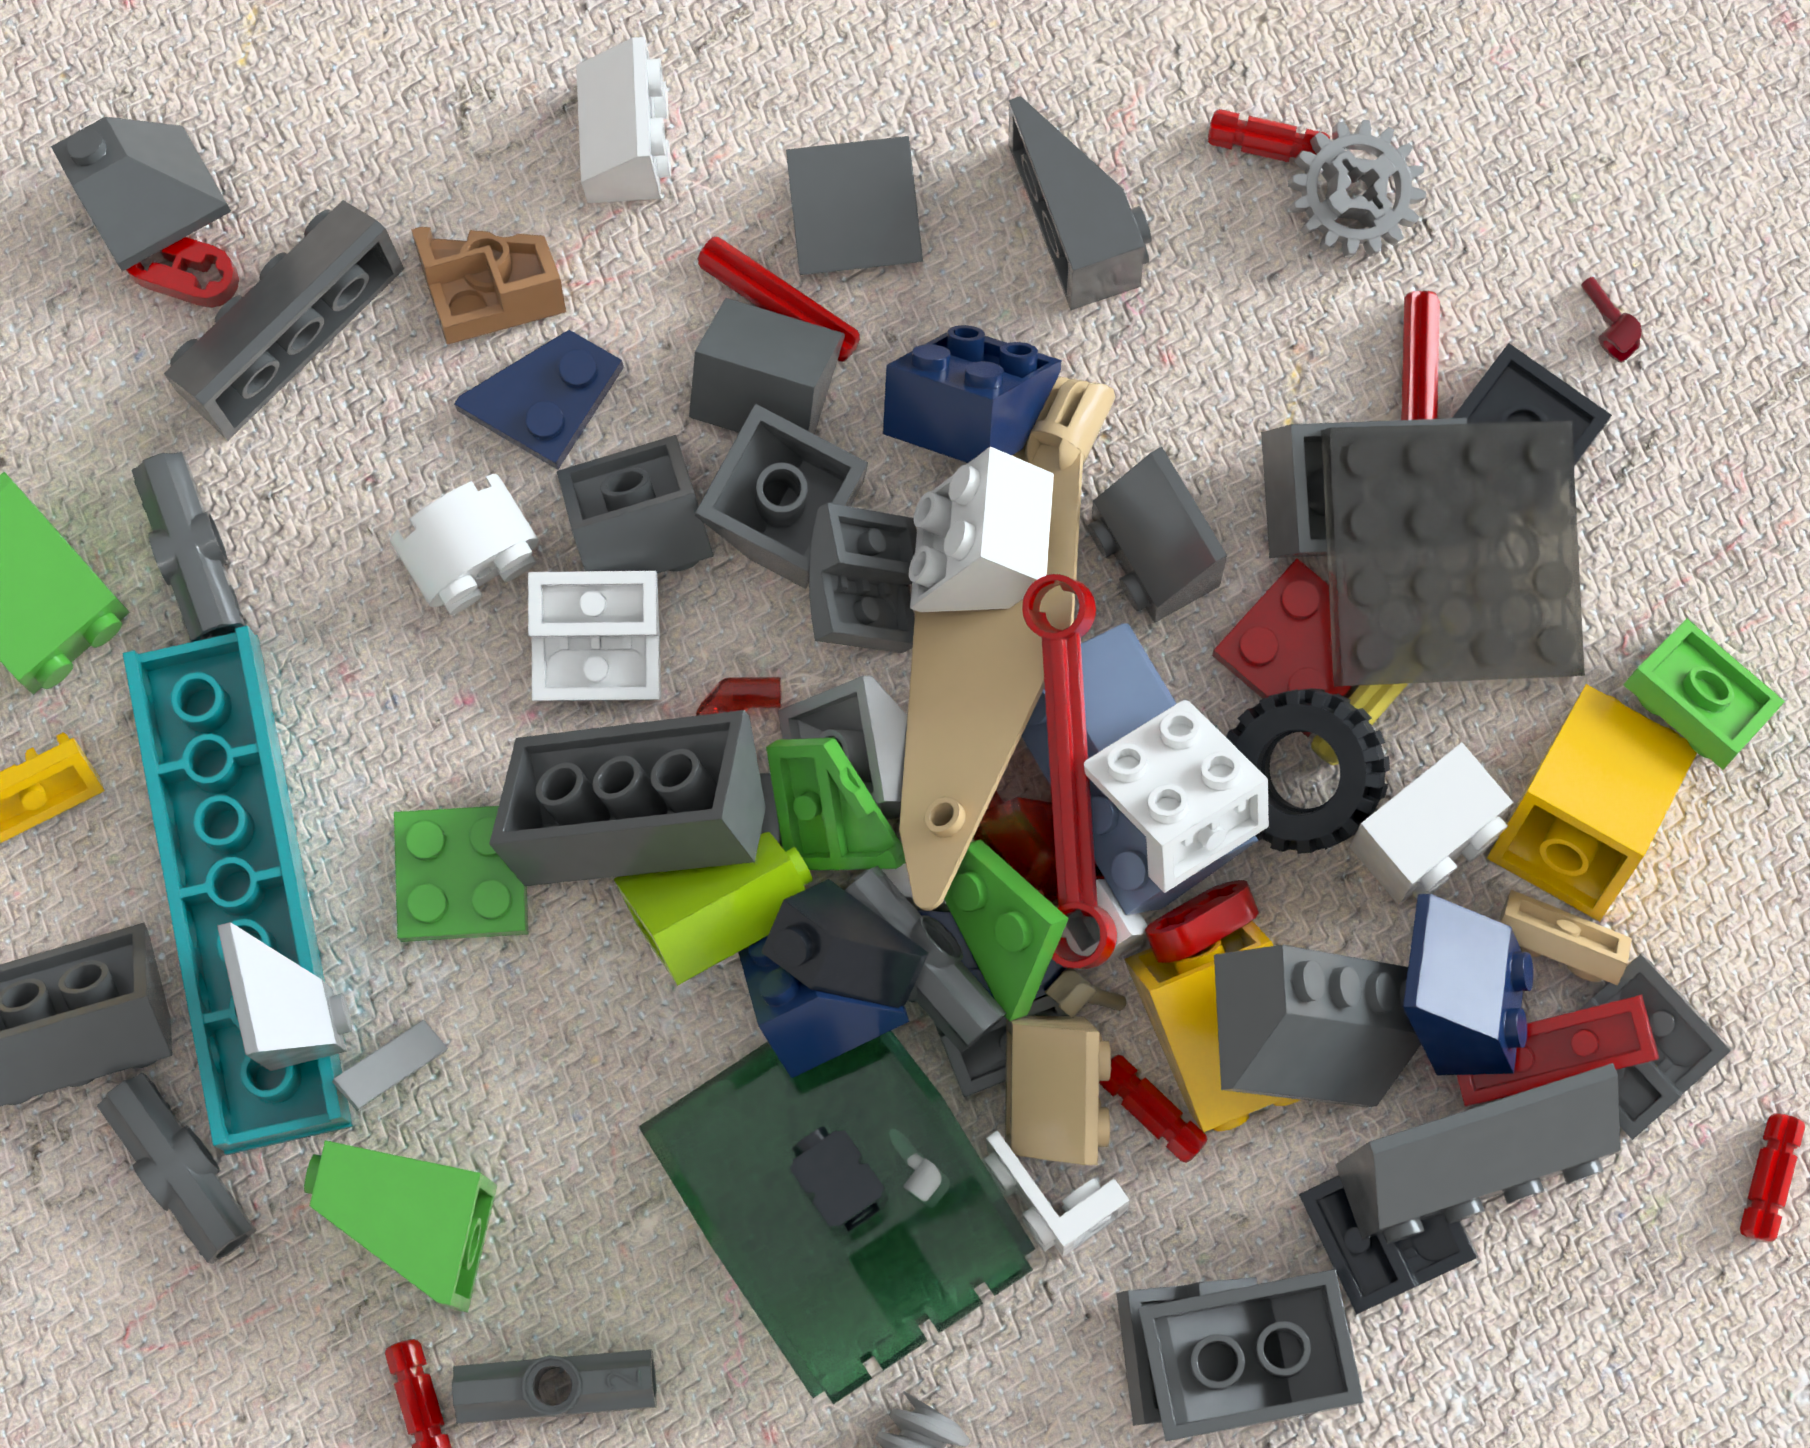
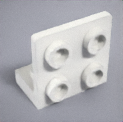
[1084,700,1269,893]
[983,1130,1130,1257]

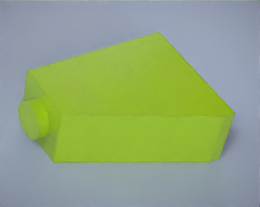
[613,832,813,986]

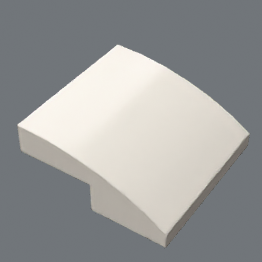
[528,571,661,701]

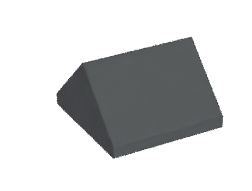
[689,298,845,434]

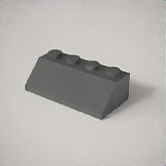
[164,200,404,441]
[489,710,766,886]
[0,922,172,1106]
[1214,945,1421,1107]
[1335,1063,1621,1244]

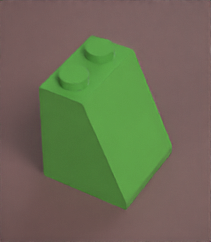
[0,472,130,695]
[304,1140,497,1313]

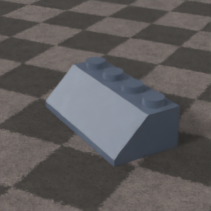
[1022,623,1259,915]

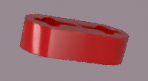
[126,237,239,308]
[1145,880,1259,963]

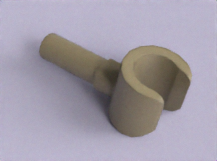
[1045,968,1126,1018]

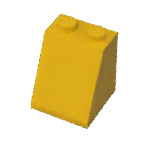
[1487,684,1697,922]
[1124,921,1300,1132]

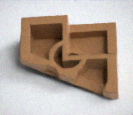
[411,227,566,345]

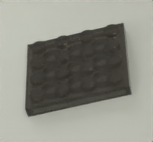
[1321,421,1585,687]

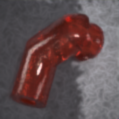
[696,676,782,716]

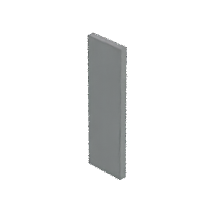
[332,1020,448,1111]

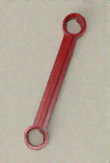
[1022,574,1117,969]

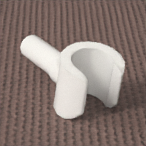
[889,1129,950,1209]

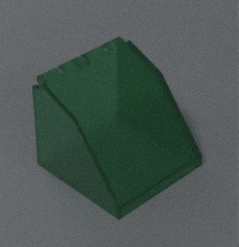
[639,1031,1036,1405]

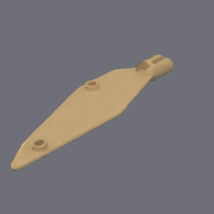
[899,376,1115,911]

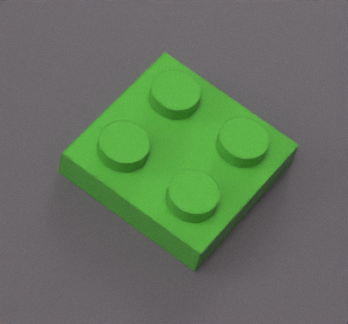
[1623,618,1785,770]
[394,806,529,942]

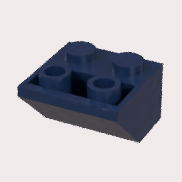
[883,325,1062,463]

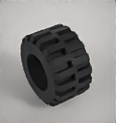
[1226,688,1390,854]

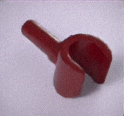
[1581,277,1642,363]

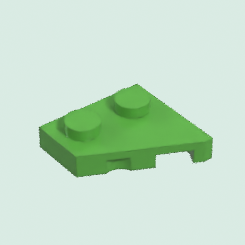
[766,738,906,870]
[944,839,1069,1021]

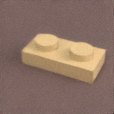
[1499,890,1632,986]

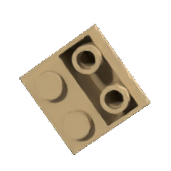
[1005,1016,1111,1165]

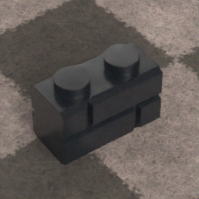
[789,1126,888,1237]

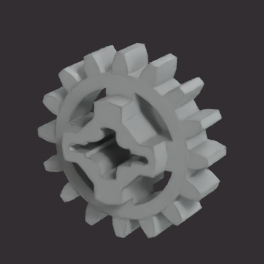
[1288,120,1426,258]

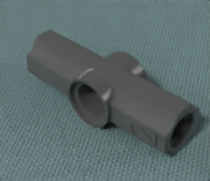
[131,451,245,642]
[845,866,1007,1053]
[97,1073,257,1264]
[452,1349,657,1424]

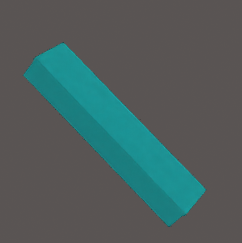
[123,626,353,1155]

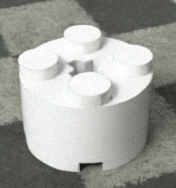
[390,474,539,615]

